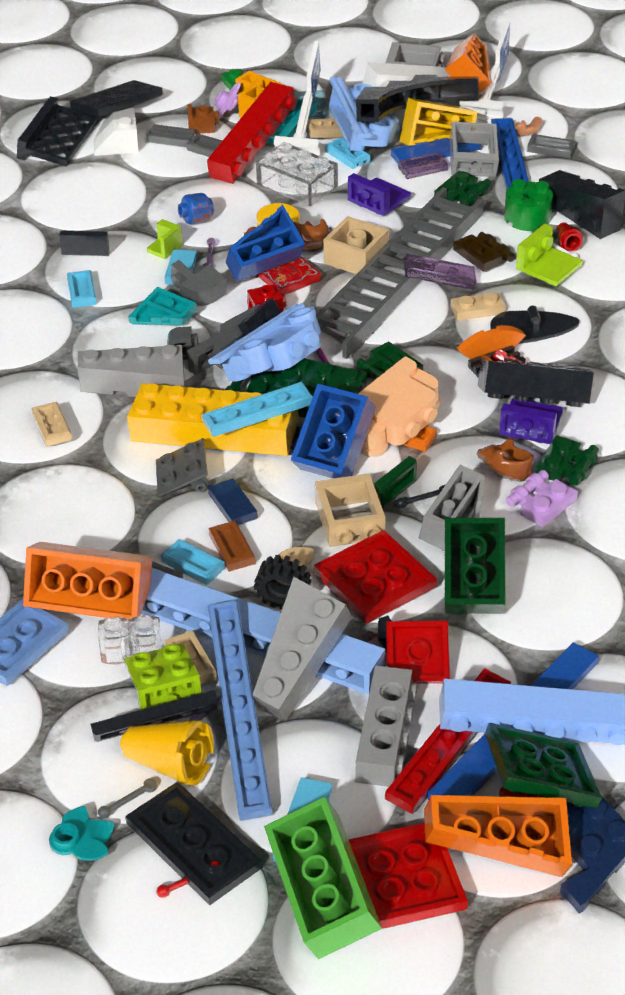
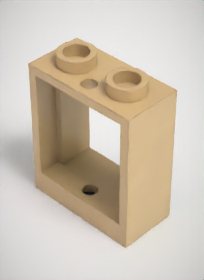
[315,473,386,547]

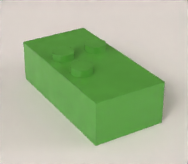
[264,797,382,959]

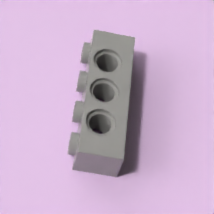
[355,666,417,787]

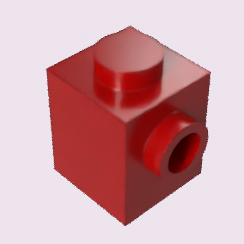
[247,284,287,312]

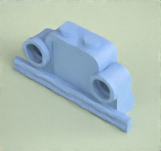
[329,76,400,151]
[208,303,321,382]

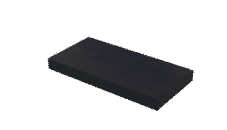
[70,80,163,117]
[125,781,262,906]

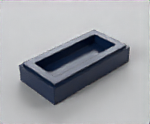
[208,478,258,525]

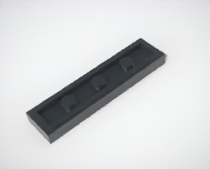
[91,690,218,742]

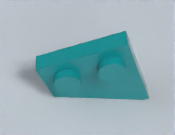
[128,287,198,326]

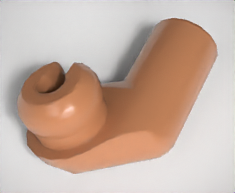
[515,117,543,136]

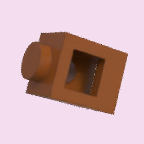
[187,104,219,134]

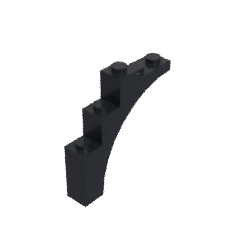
[356,75,479,122]

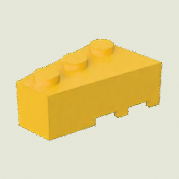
[399,98,478,146]

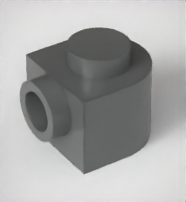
[167,326,198,360]

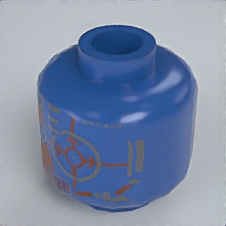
[178,193,214,225]

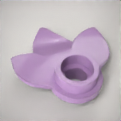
[214,83,241,119]

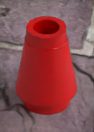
[556,222,583,251]

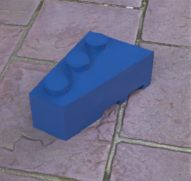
[225,204,305,282]

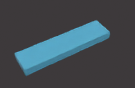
[202,382,313,437]

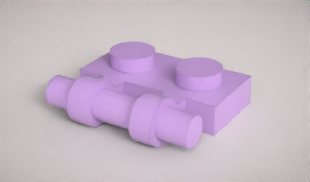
[505,470,578,528]

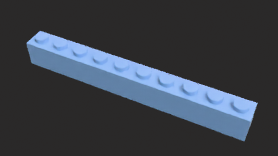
[141,568,385,695]

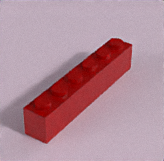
[207,82,296,184]

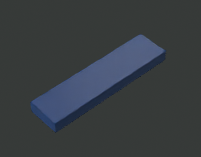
[391,138,481,167]

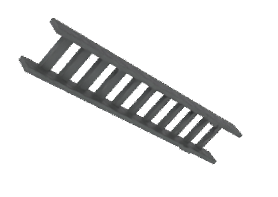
[316,187,484,359]

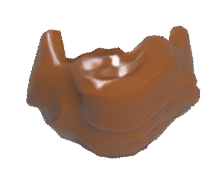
[293,219,333,251]
[476,438,534,482]

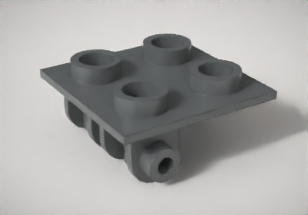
[156,438,209,497]

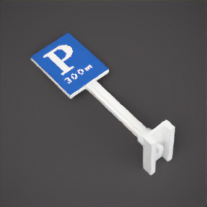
[460,22,510,123]
[274,41,321,162]

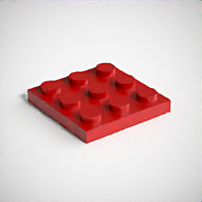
[314,530,437,624]
[348,823,468,929]

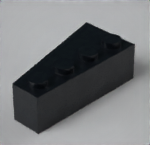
[539,170,625,239]
[477,355,594,407]

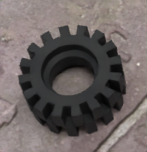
[254,555,312,610]

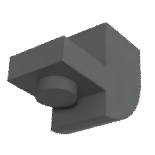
[171,260,226,306]

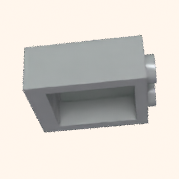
[386,42,445,67]
[449,122,499,177]

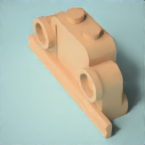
[358,356,440,456]

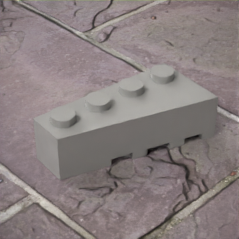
[78,345,185,397]

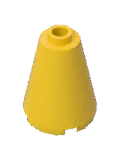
[120,720,214,786]

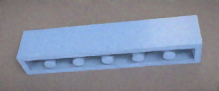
[439,679,625,745]

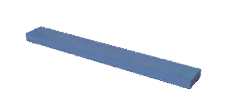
[208,600,273,821]

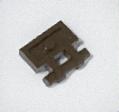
[453,232,515,272]

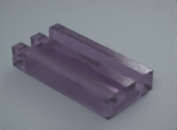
[398,152,448,179]

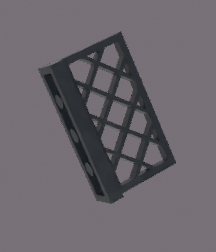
[17,96,98,167]

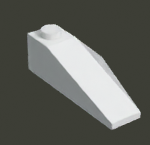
[93,105,138,156]

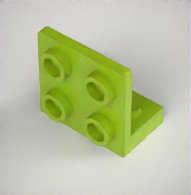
[516,224,582,286]
[124,643,202,710]

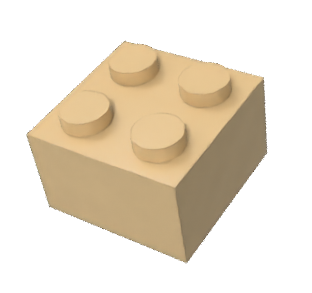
[323,216,389,274]

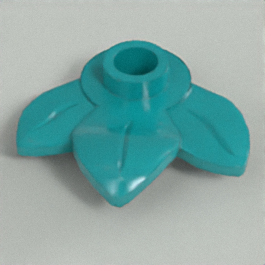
[49,806,114,861]

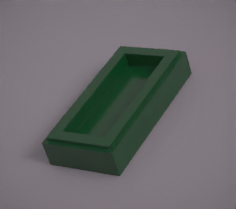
[374,456,417,508]

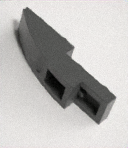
[187,304,260,375]

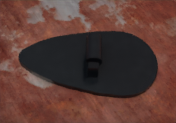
[490,305,579,344]

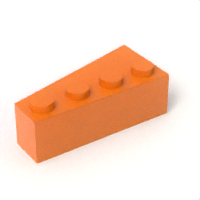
[444,33,492,93]
[424,795,572,877]

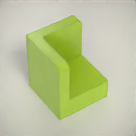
[147,219,182,259]

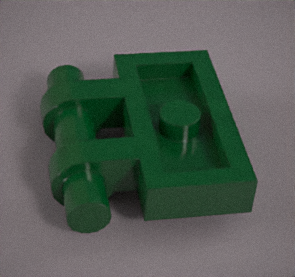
[434,171,491,206]
[356,341,423,380]
[535,435,599,486]

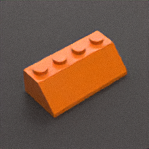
[23,542,153,622]

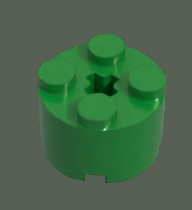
[504,179,553,231]

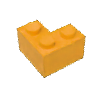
[235,71,282,118]

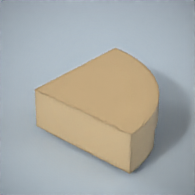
[278,547,315,567]

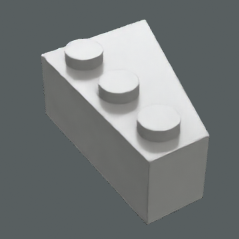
[418,464,485,551]

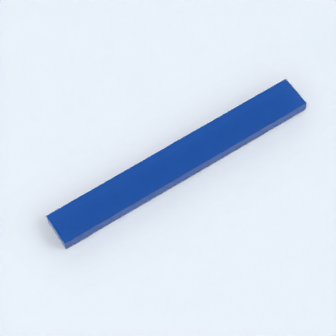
[428,642,599,800]

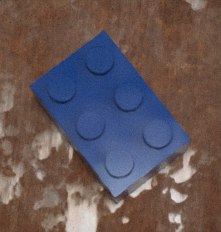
[291,384,376,479]

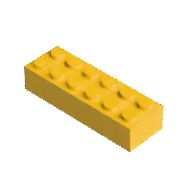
[127,383,299,456]

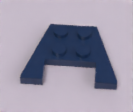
[560,797,625,914]

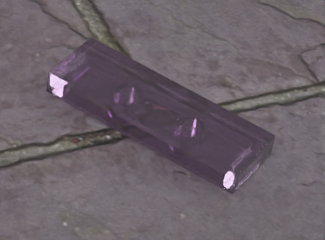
[403,253,477,290]

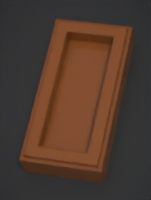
[209,521,256,572]

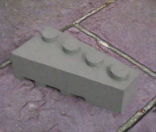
[252,577,352,721]

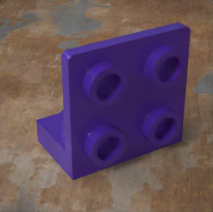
[348,173,411,216]
[499,399,563,444]

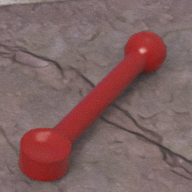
[156,861,220,898]

